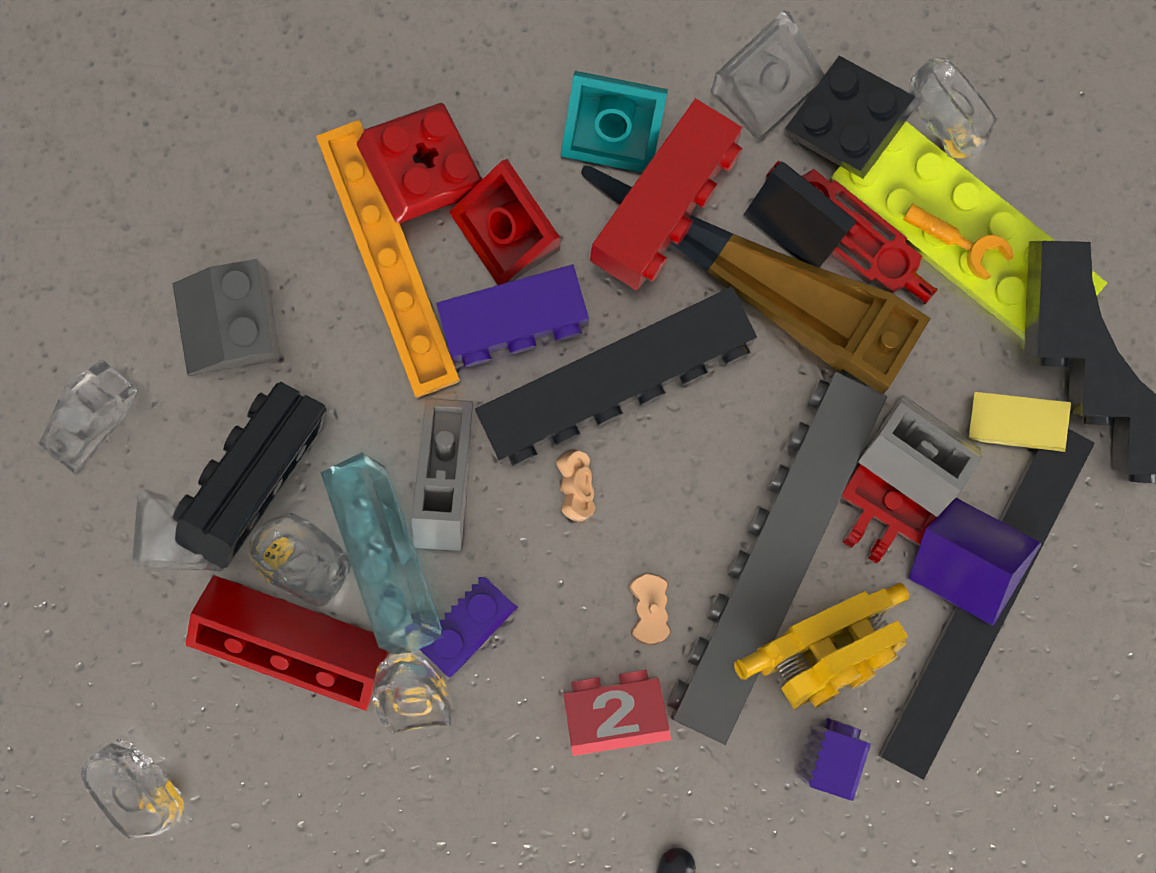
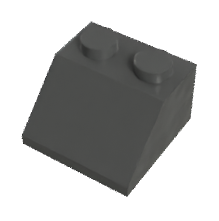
[172,259,281,376]

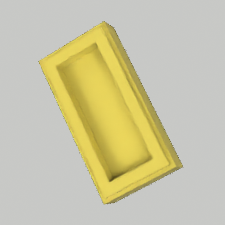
[969,392,1071,452]

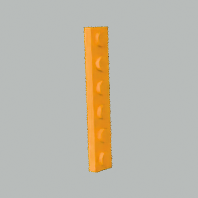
[316,119,460,398]

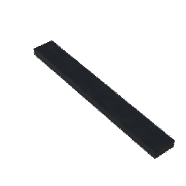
[879,429,1095,780]

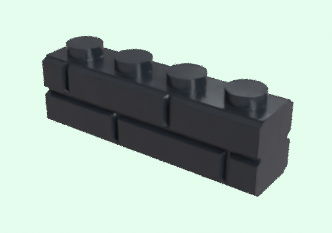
[172,381,327,569]

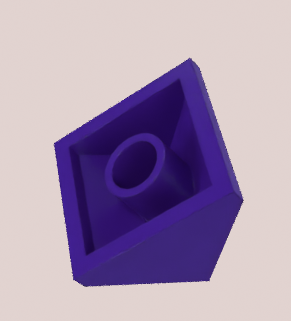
[909,498,1041,626]

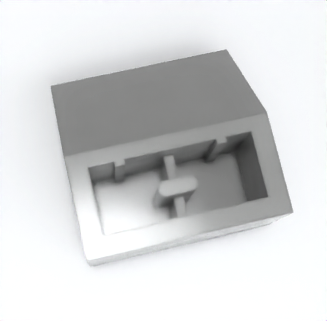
[858,394,982,517]

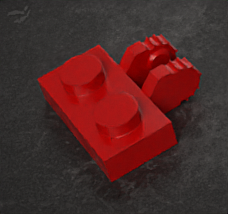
[841,463,937,564]

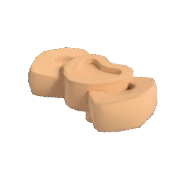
[556,449,596,522]
[629,572,671,646]

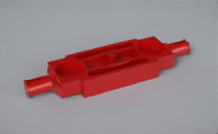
[766,160,938,304]

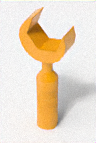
[903,203,1013,280]

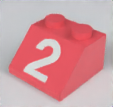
[563,669,671,756]

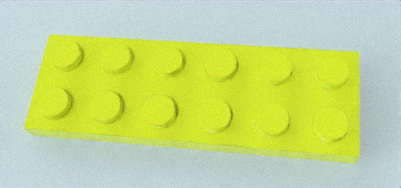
[829,121,1107,340]

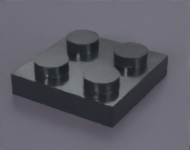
[785,55,918,179]

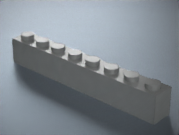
[667,372,888,745]

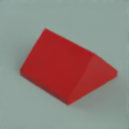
[449,159,560,285]

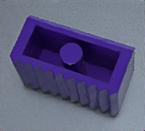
[418,577,518,678]
[796,717,871,801]

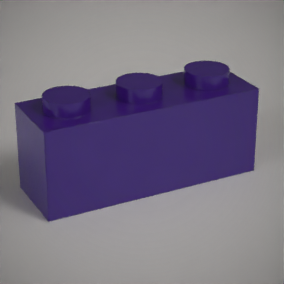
[436,264,589,367]

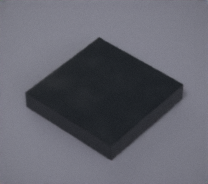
[743,161,856,268]

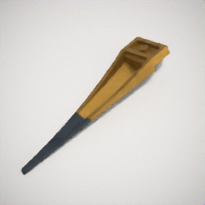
[581,165,931,395]

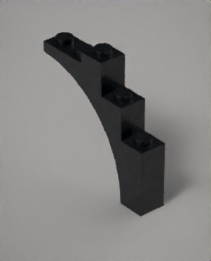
[1024,241,1156,483]

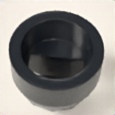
[656,848,696,873]

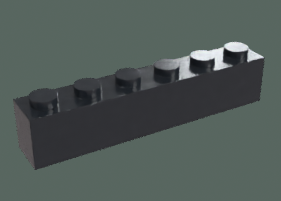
[475,286,757,467]

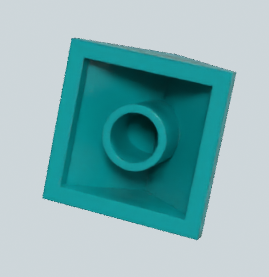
[560,71,668,173]

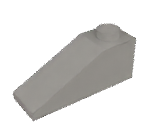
[411,398,473,551]

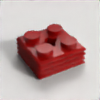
[357,103,482,223]

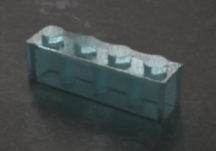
[320,452,445,657]

